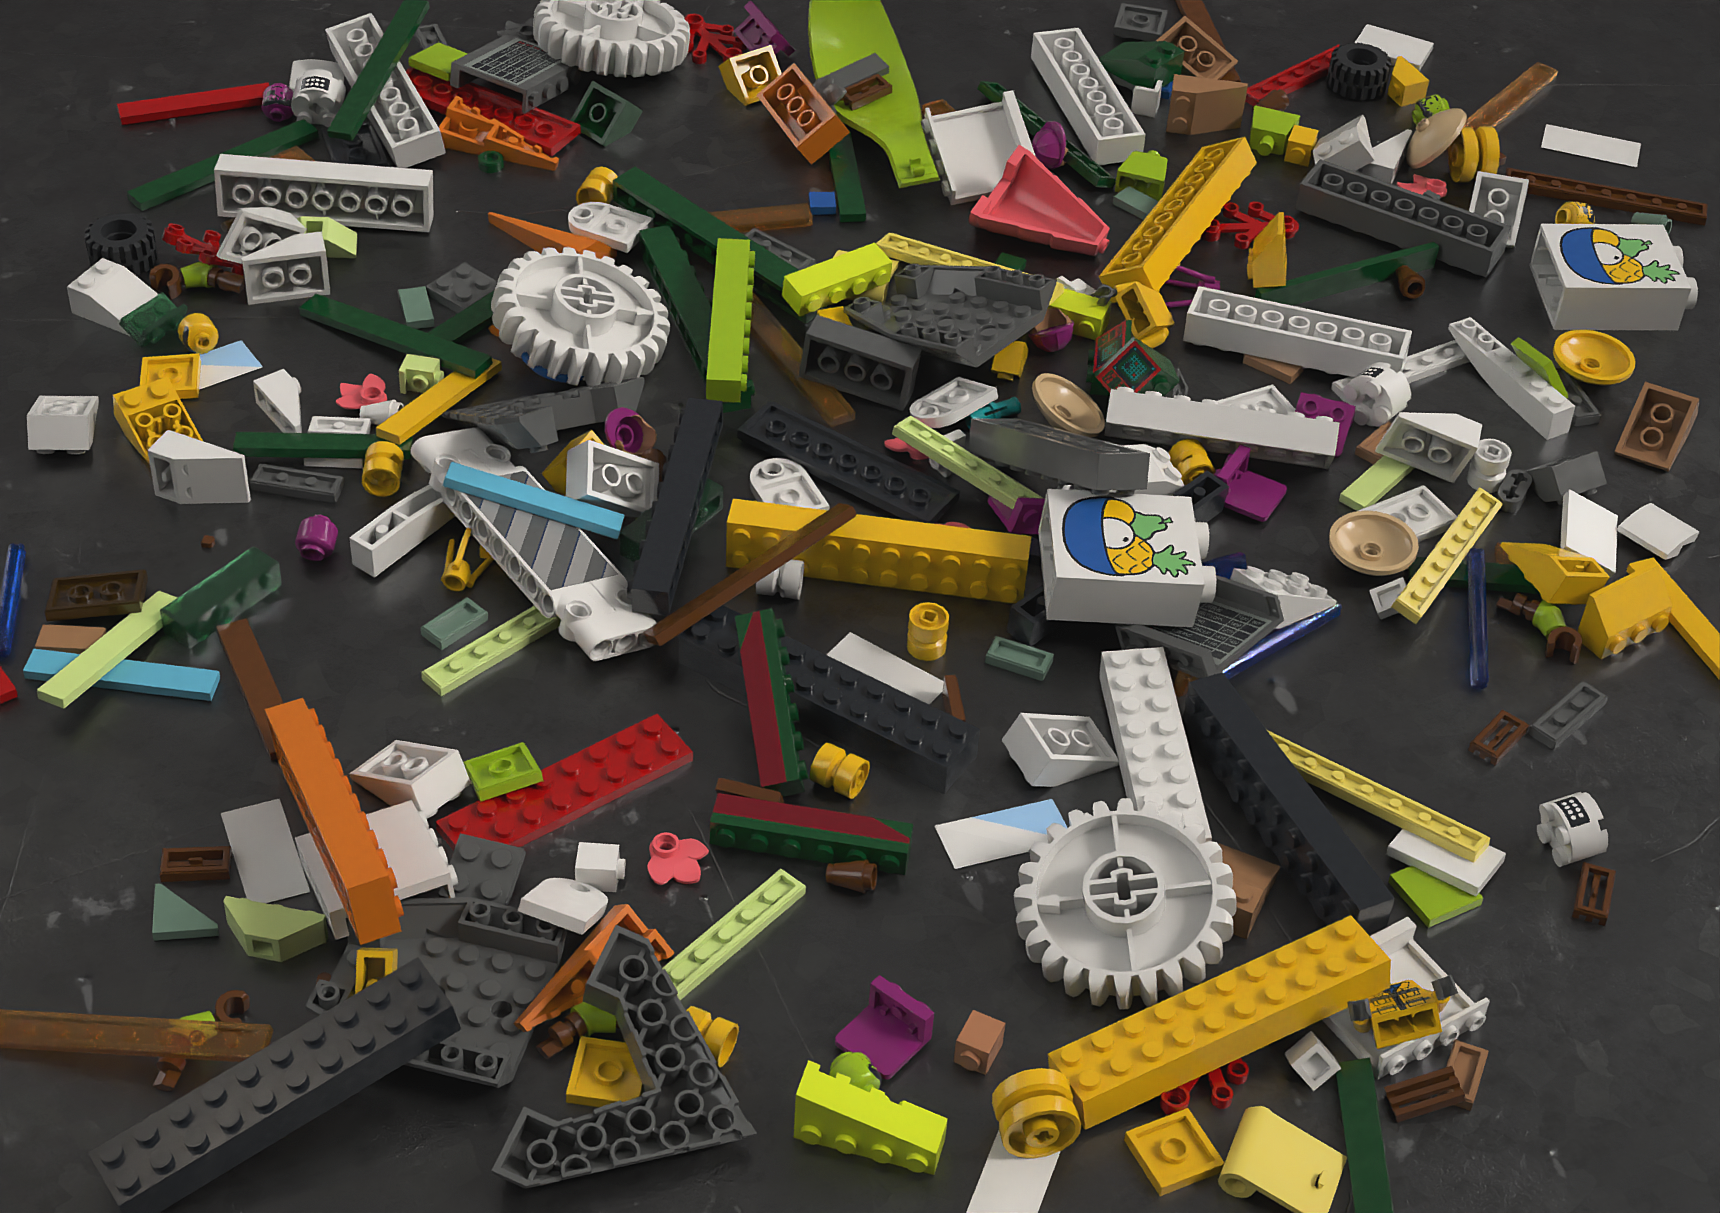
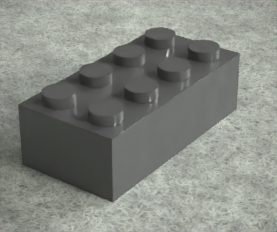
[799,315,922,411]

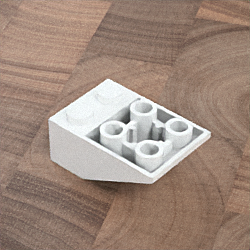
[147,430,251,504]
[1230,566,1337,629]

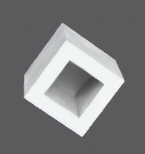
[575,842,626,892]

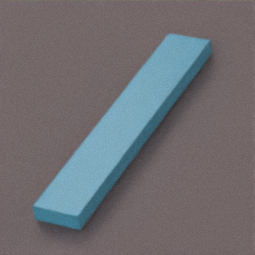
[443,462,624,539]
[23,649,220,701]

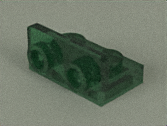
[119,292,188,347]

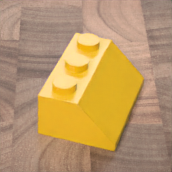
[1247,212,1287,288]
[1578,563,1672,659]

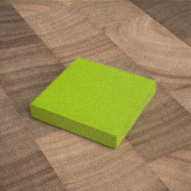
[408,42,468,81]
[1511,338,1568,398]
[463,742,544,802]
[1388,866,1483,928]

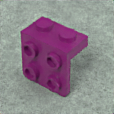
[1295,392,1356,458]
[1214,444,1287,522]
[987,496,1045,535]
[835,975,934,1079]

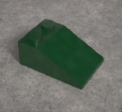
[1098,41,1185,89]

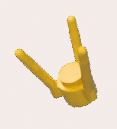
[441,527,494,591]

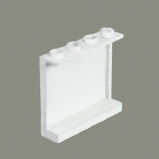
[921,90,1036,205]
[295,800,458,940]
[1322,917,1490,1080]

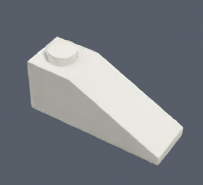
[1359,129,1412,184]
[253,369,302,433]

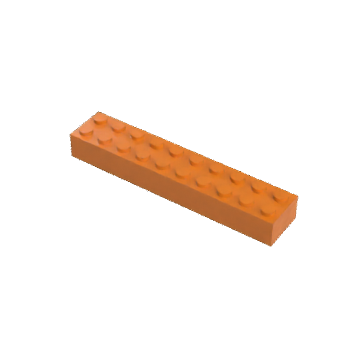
[264,698,404,945]

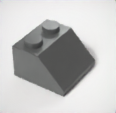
[1525,451,1607,505]

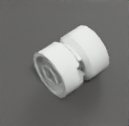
[1466,439,1512,493]
[756,559,804,600]

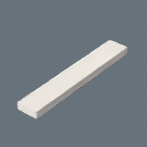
[1331,340,1470,402]

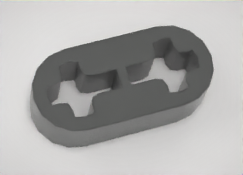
[1496,469,1532,513]

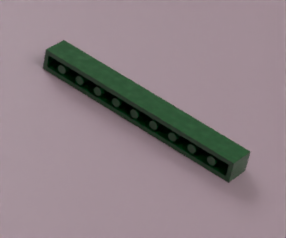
[613,166,827,324]
[639,225,755,413]

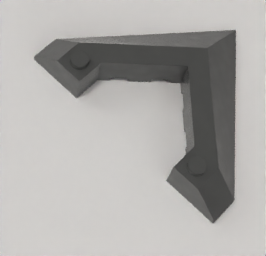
[442,377,645,453]
[491,925,756,1189]

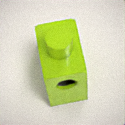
[1249,106,1300,156]
[1115,150,1168,201]

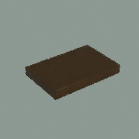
[44,569,148,622]

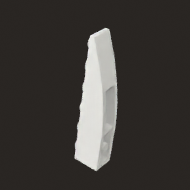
[1448,317,1575,440]
[350,485,456,577]

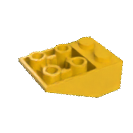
[113,377,203,464]
[1500,542,1610,605]

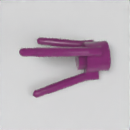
[1164,265,1220,308]

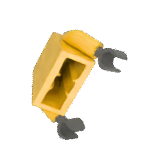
[1094,281,1174,349]
[1347,975,1458,1049]

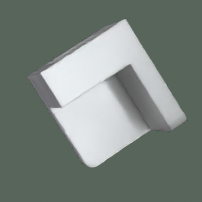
[1131,80,1163,117]
[1285,1031,1341,1091]

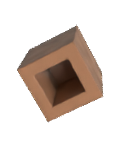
[954,1010,1005,1075]

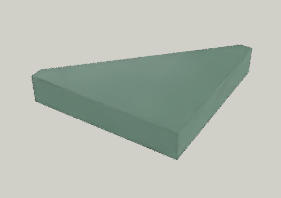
[152,884,219,941]

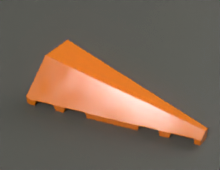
[439,96,559,171]
[488,212,617,259]
[514,904,674,1032]

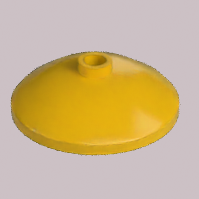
[1553,329,1635,385]

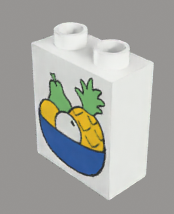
[1529,224,1698,331]
[1038,489,1216,627]

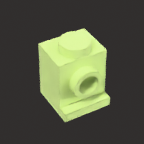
[399,354,444,394]

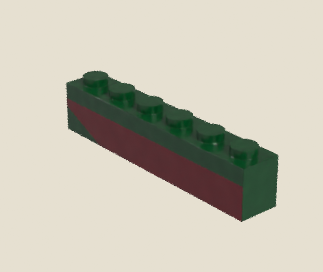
[735,608,809,797]
[709,793,913,875]

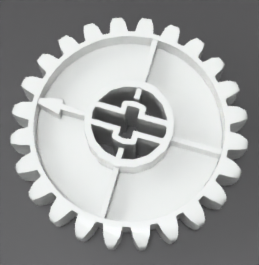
[533,0,690,77]
[491,247,670,388]
[1014,798,1236,1009]

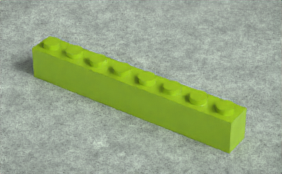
[706,238,755,403]

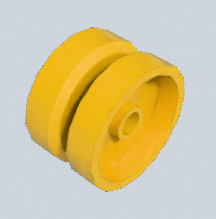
[1448,127,1500,183]
[992,1068,1081,1158]

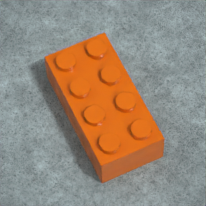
[757,63,850,165]

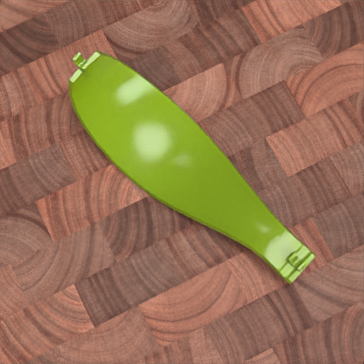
[808,0,940,188]

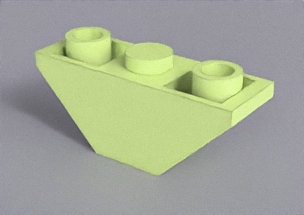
[297,216,357,258]
[223,896,329,962]

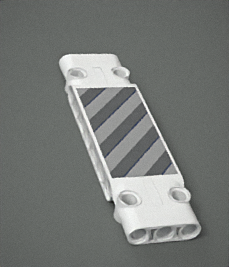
[411,427,657,661]

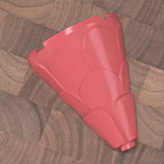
[969,145,1110,256]

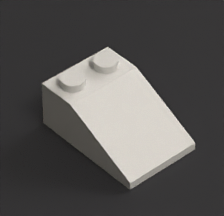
[1313,115,1375,171]
[1469,171,1529,248]
[216,207,306,264]
[242,232,330,305]
[67,258,173,339]
[27,396,99,454]
[1375,412,1482,483]
[566,440,659,519]
[1109,444,1185,496]
[1002,713,1119,787]
[349,740,471,818]

